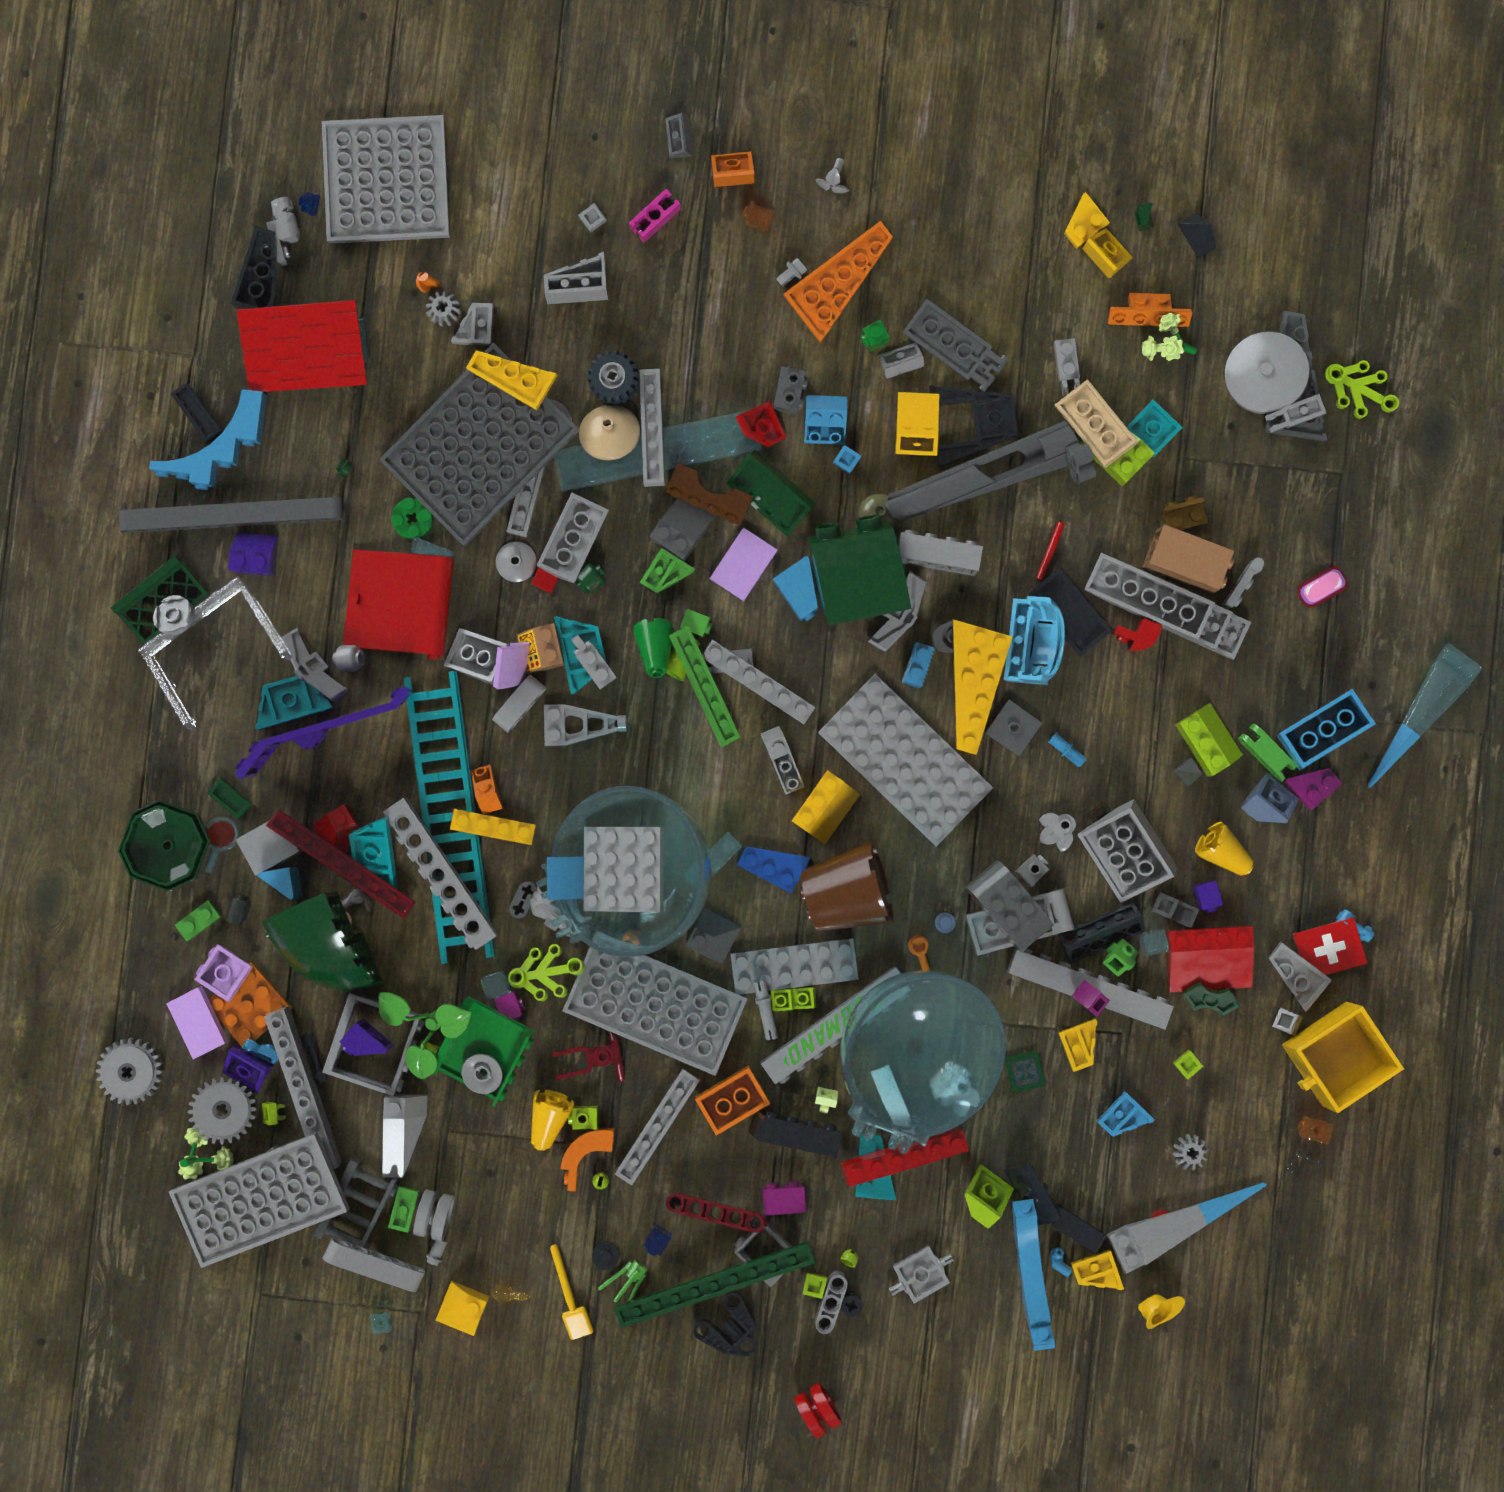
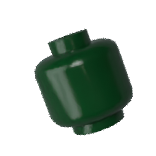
[575,564,606,594]

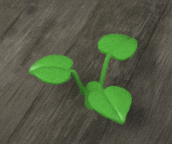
[378,992,472,1079]

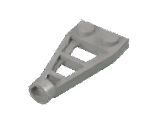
[544,704,627,746]

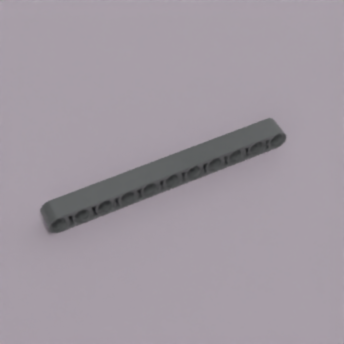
[119,497,343,533]

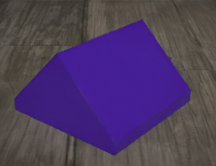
[222,1045,274,1093]

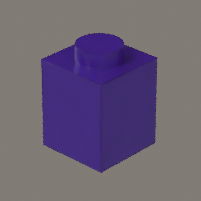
[1192,880,1223,913]

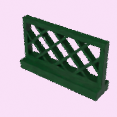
[110,556,209,646]

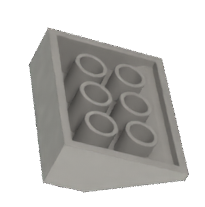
[1078,799,1177,903]

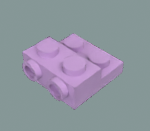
[194,944,253,1002]

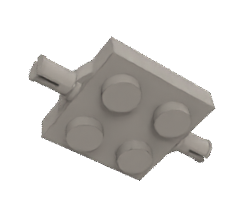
[889,1245,954,1303]

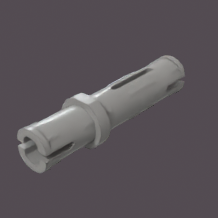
[752,977,778,1040]

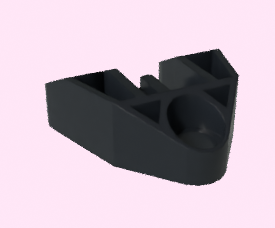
[693,1290,756,1357]

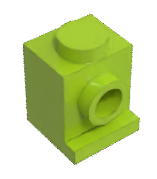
[568,1106,599,1130]

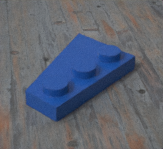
[737,846,810,893]

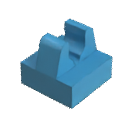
[833,445,861,474]

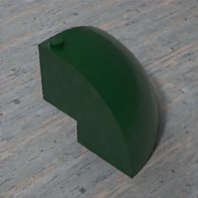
[262,891,384,992]

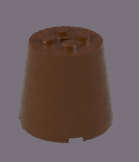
[801,841,894,931]

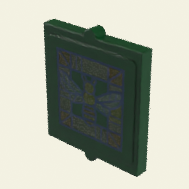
[1004,1050,1046,1094]

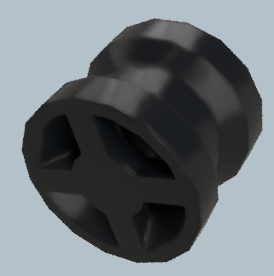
[841,1292,862,1316]

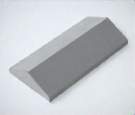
[537,493,609,583]

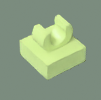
[815,1087,838,1114]

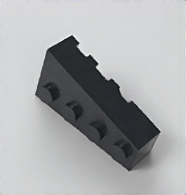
[749,1110,843,1158]

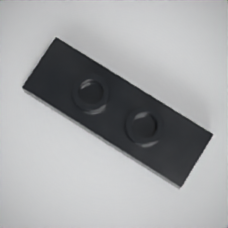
[170,382,223,444]

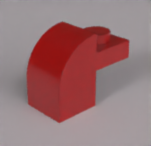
[1112,618,1163,652]

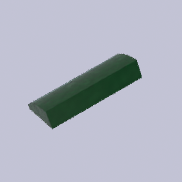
[727,450,816,537]

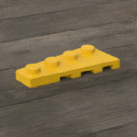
[466,350,558,410]

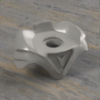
[530,886,590,937]

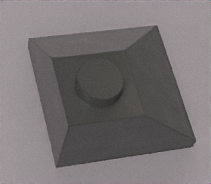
[685,908,741,964]

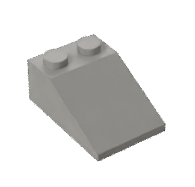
[444,628,510,685]

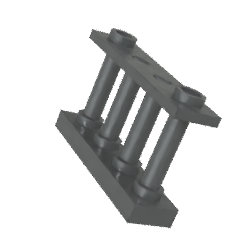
[314,1157,399,1249]

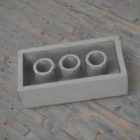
[897,530,983,576]

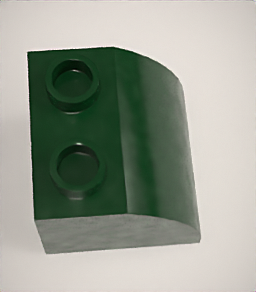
[807,514,912,626]

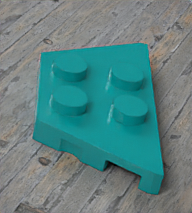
[554,616,607,694]
[255,676,334,731]
[349,817,398,889]

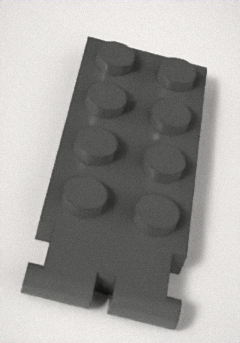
[902,299,1009,392]

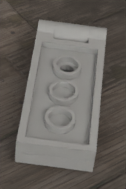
[965,889,1075,956]

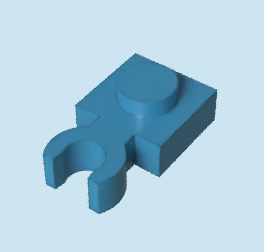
[241,1039,278,1064]

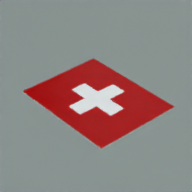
[1293,917,1367,975]

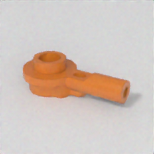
[908,935,932,976]

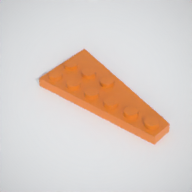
[783,221,893,344]

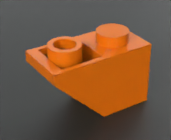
[471,765,503,814]

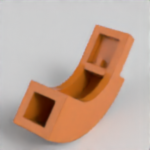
[560,1127,615,1191]

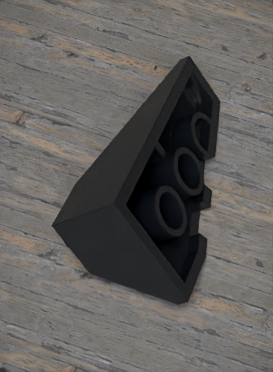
[230,226,277,310]

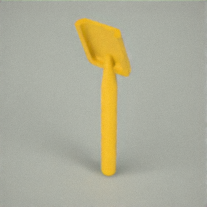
[550,1244,594,1340]

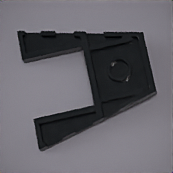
[929,385,1018,467]

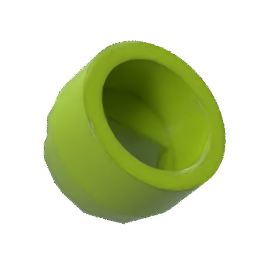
[592,1172,609,1190]
[840,1249,858,1268]

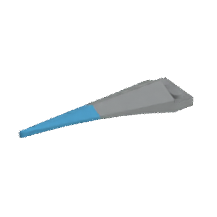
[1107,1182,1267,1274]

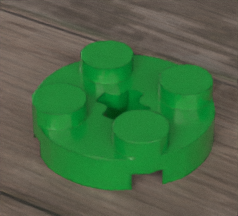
[391,498,433,539]

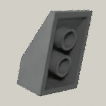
[649,498,716,562]

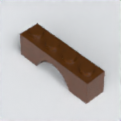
[666,463,753,526]

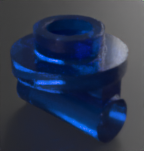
[299,192,320,216]

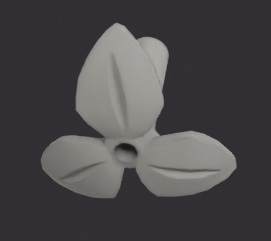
[815,158,849,194]
[342,887,371,912]

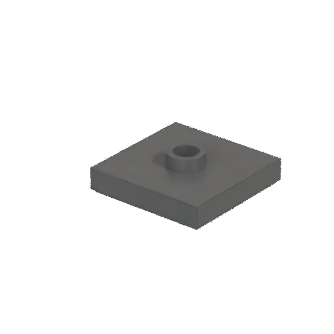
[985,700,1042,757]

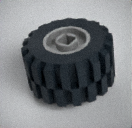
[587,350,640,406]

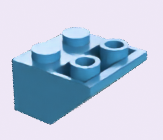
[804,395,847,445]

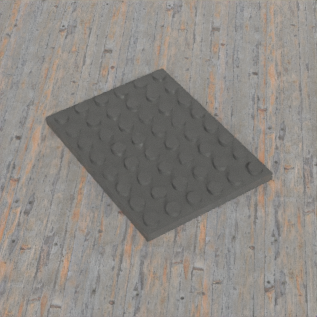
[379,343,580,547]

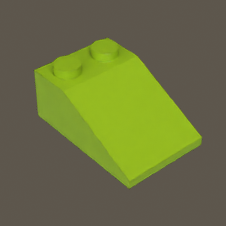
[1080,433,1155,486]

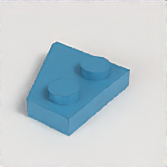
[1096,1091,1155,1137]

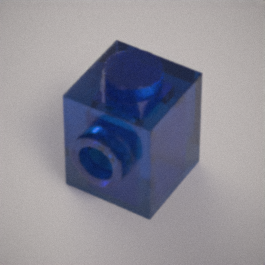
[643,1223,672,1256]

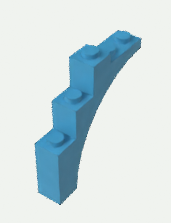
[149,389,267,490]

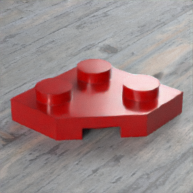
[736,401,787,447]

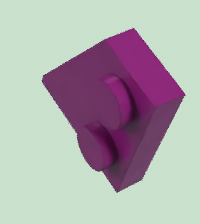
[1284,768,1342,810]

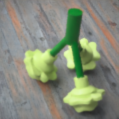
[1142,313,1197,361]
[178,1128,234,1180]

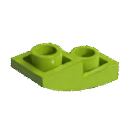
[771,987,817,1011]

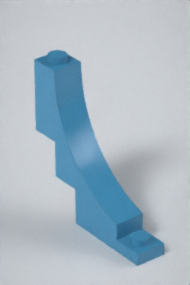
[1012,1199,1055,1351]

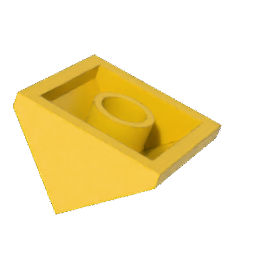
[1082,228,1133,279]

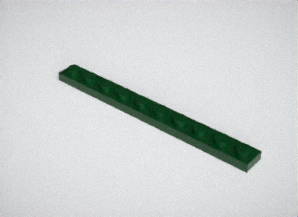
[614,1241,816,1328]

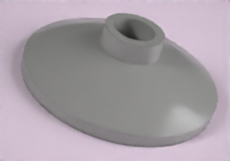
[496,541,537,582]
[462,1054,503,1094]

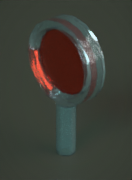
[204,817,240,874]

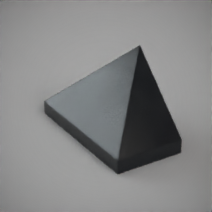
[1178,213,1216,258]

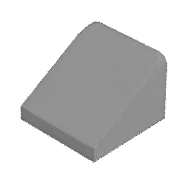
[1272,1008,1303,1036]

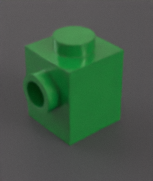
[860,319,890,352]

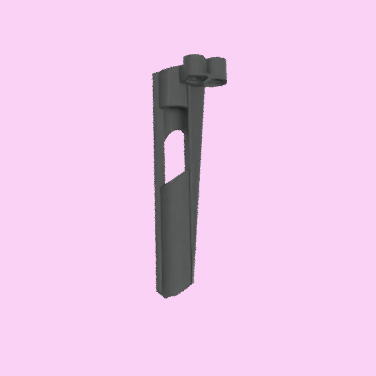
[885,421,1096,521]

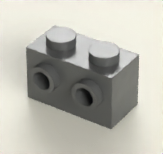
[773,366,809,415]

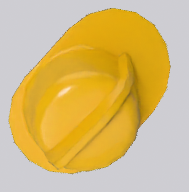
[1138,1294,1185,1329]

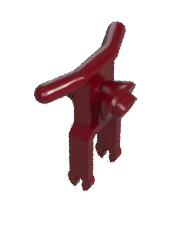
[551,1030,625,1082]

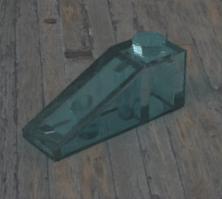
[685,832,742,890]

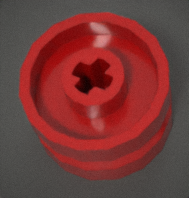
[794,1382,843,1439]

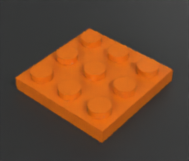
[209,962,293,1046]

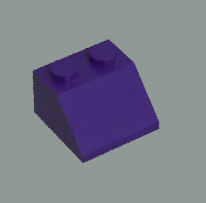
[228,532,279,577]
[339,1019,395,1056]

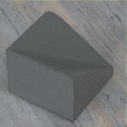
[1173,758,1202,787]

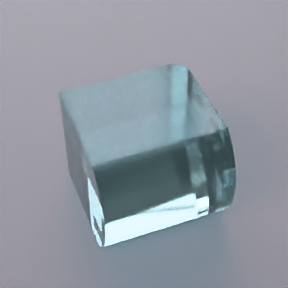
[1139,929,1169,957]
[481,971,511,999]

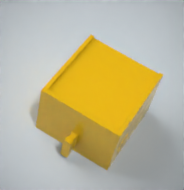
[1282,1002,1404,1113]

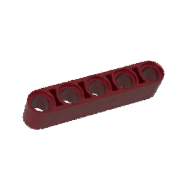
[666,1193,768,1232]

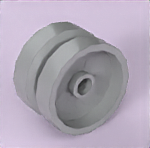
[413,1189,455,1242]

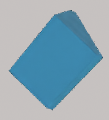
[258,867,303,900]

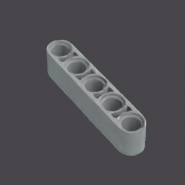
[323,1238,425,1292]

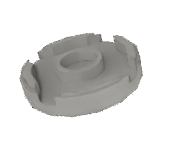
[153,595,194,636]

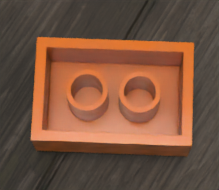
[695,1065,770,1136]

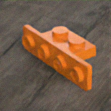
[1108,293,1192,327]

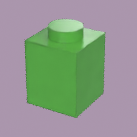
[680,609,713,638]

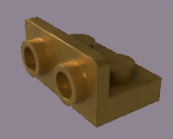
[1161,495,1208,531]

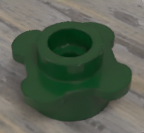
[336,458,354,478]

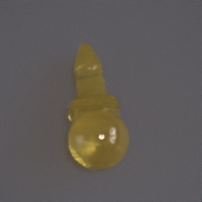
[492,1285,529,1302]

